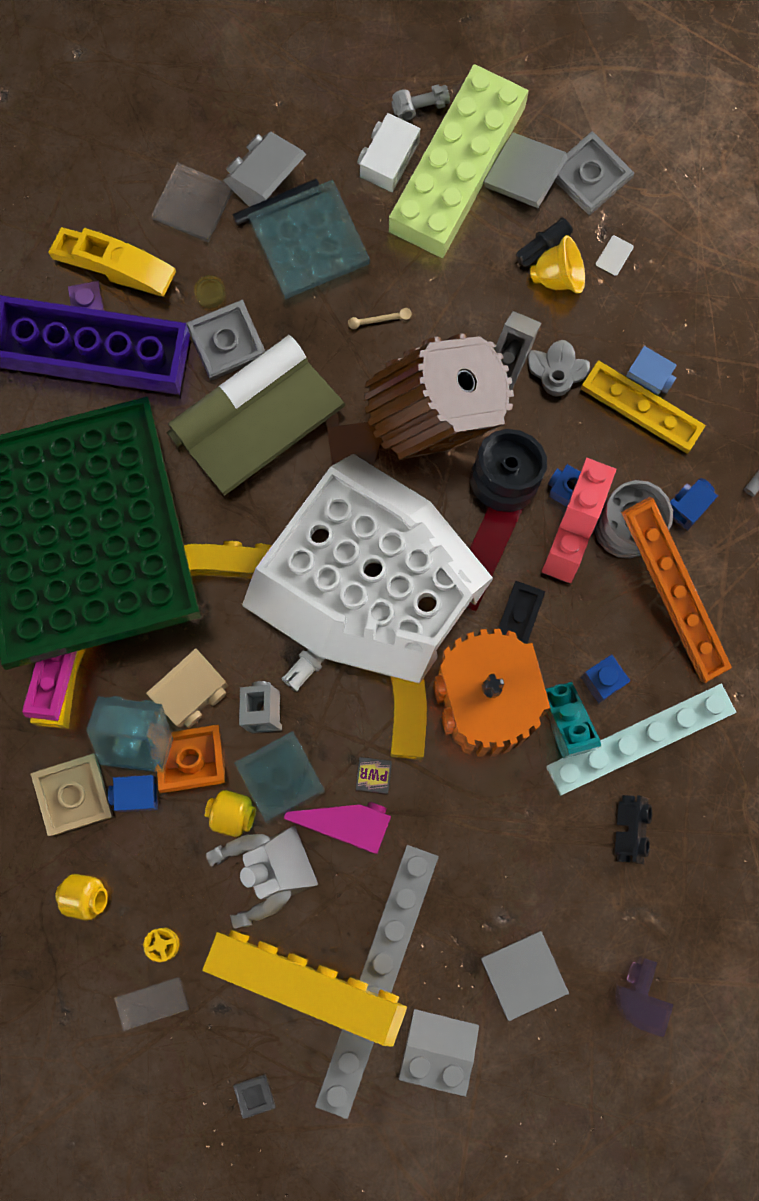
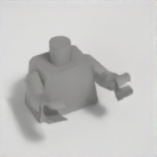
[206,826,318,928]

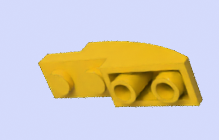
[48,227,176,297]

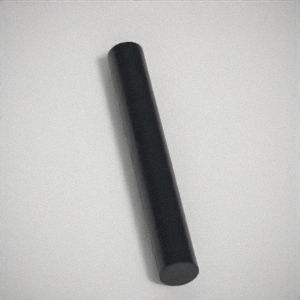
[232,178,321,226]

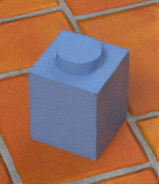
[626,346,677,396]

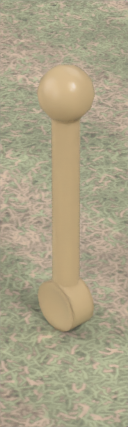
[348,308,412,329]

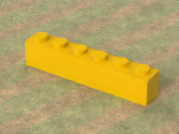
[202,929,407,1047]

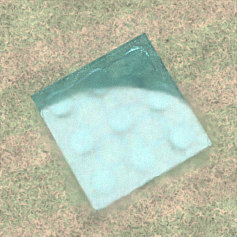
[248,180,370,299]

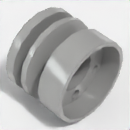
[594,480,673,558]

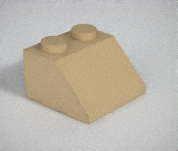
[146,649,228,729]

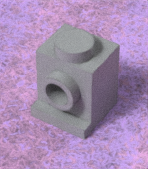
[239,681,282,733]

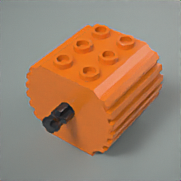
[433,629,550,756]

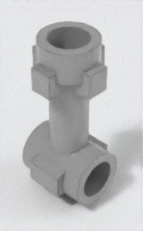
[391,84,450,121]

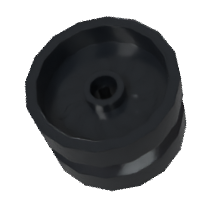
[470,429,547,512]

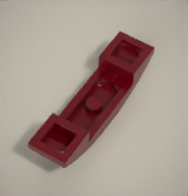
[466,507,524,613]

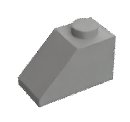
[495,311,541,390]

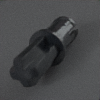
[516,217,573,267]

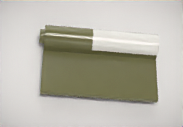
[166,335,346,496]

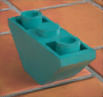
[545,682,601,759]

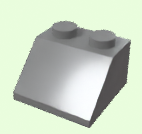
[223,132,306,207]
[398,1009,479,1097]

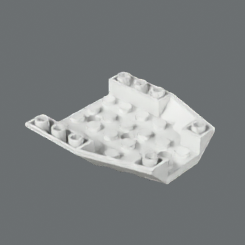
[242,454,493,684]

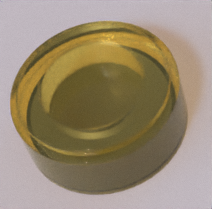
[194,275,226,308]

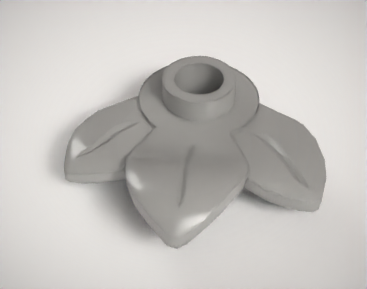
[528,340,590,396]

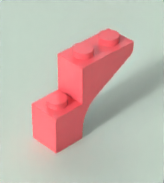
[541,457,617,584]

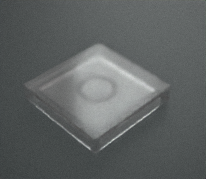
[152,162,233,242]

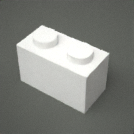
[357,113,421,193]

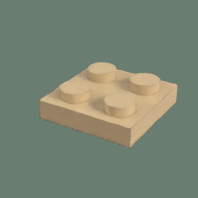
[31,753,114,837]

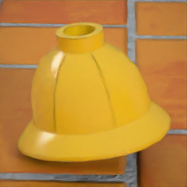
[530,235,585,294]

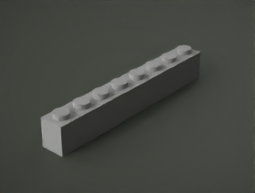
[315,845,439,1119]

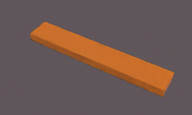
[621,497,732,683]

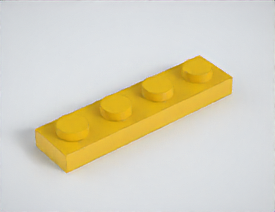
[581,360,706,454]

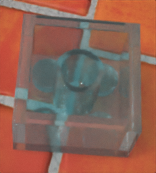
[86,696,173,773]
[234,731,325,823]

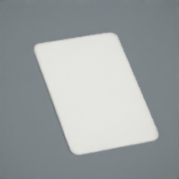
[596,235,634,276]

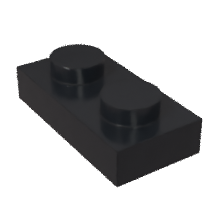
[498,581,546,644]

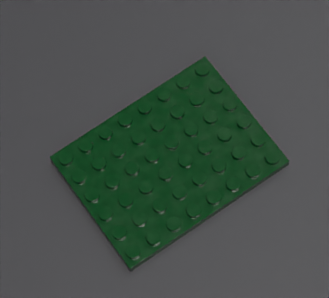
[0,396,201,670]

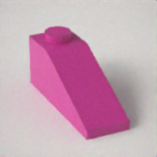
[284,802,391,855]

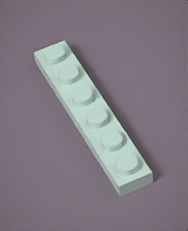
[546,683,737,796]

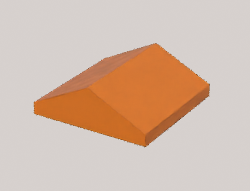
[154,724,225,793]

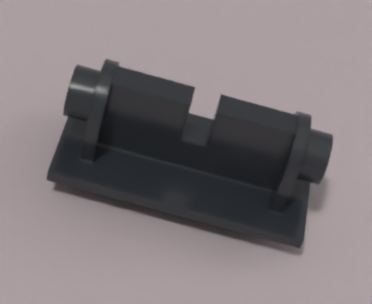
[614,795,652,864]

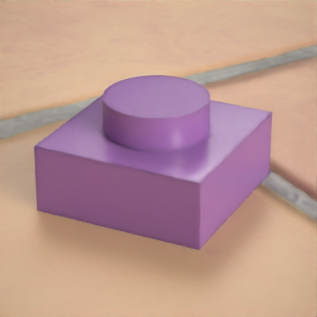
[68,281,105,311]

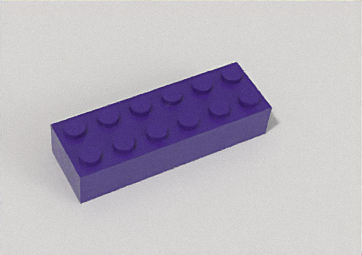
[0,295,190,395]

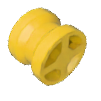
[143,928,180,962]

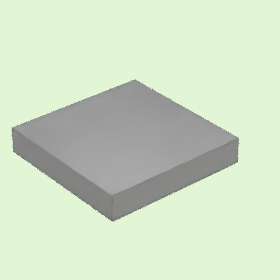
[554,131,634,216]
[483,132,567,208]
[186,300,266,381]
[480,931,569,1021]

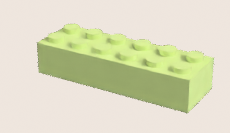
[389,64,529,258]

